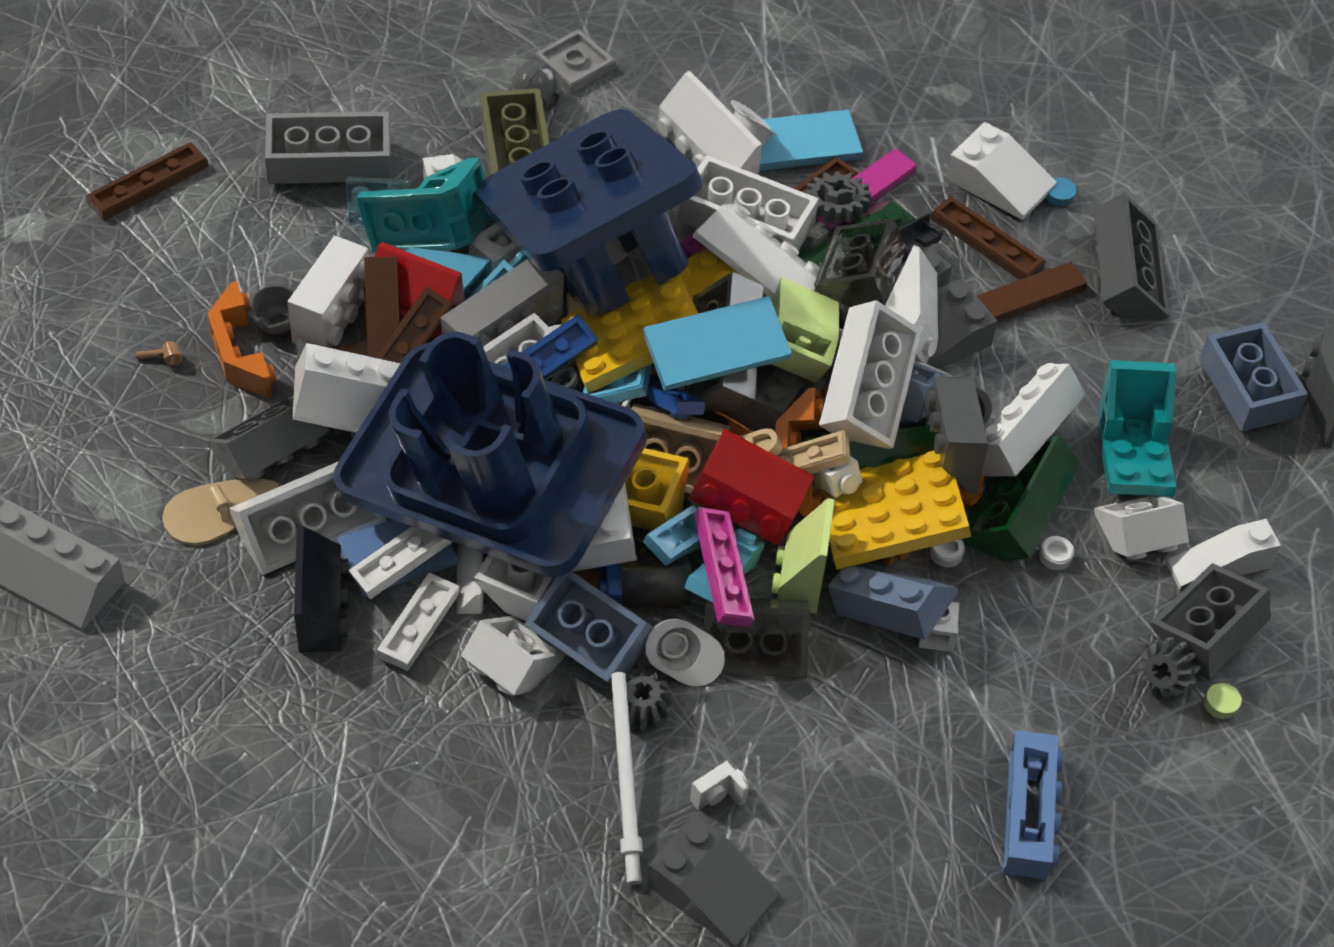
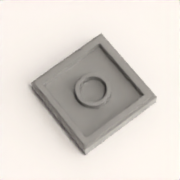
[534,29,616,94]

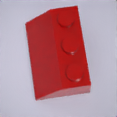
[363,242,465,339]
[688,429,814,546]

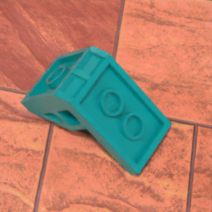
[356,157,491,253]
[1097,360,1176,497]

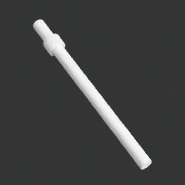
[611,672,643,885]

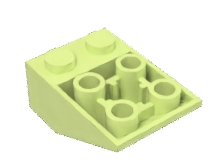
[771,277,839,383]

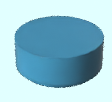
[1045,177,1076,207]

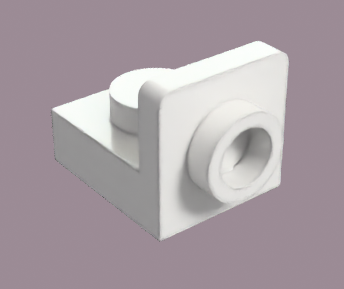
[690,761,749,811]

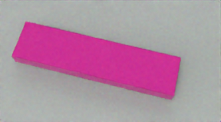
[817,148,917,229]
[694,507,755,627]

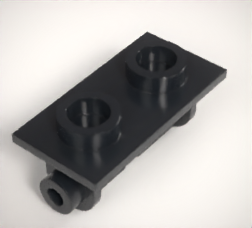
[884,213,943,263]

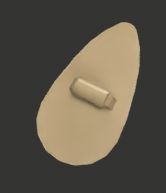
[162,478,279,546]

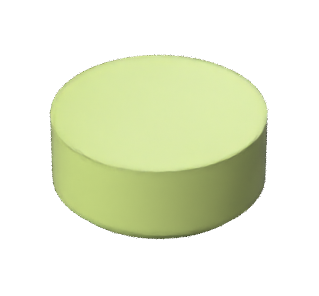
[1204,683,1242,719]

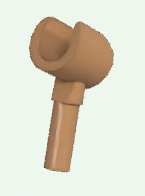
[136,341,183,367]

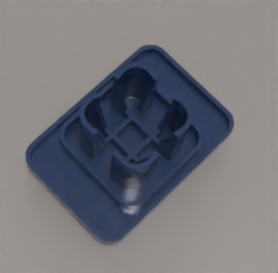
[475,109,704,315]
[334,332,647,577]

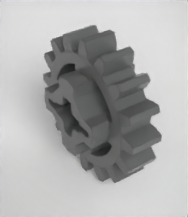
[805,172,871,224]

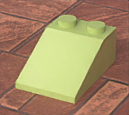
[771,498,835,614]

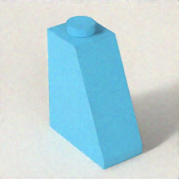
[407,247,490,300]

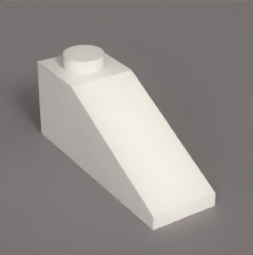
[1166,519,1281,590]

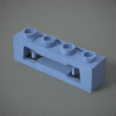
[1003,730,1064,880]

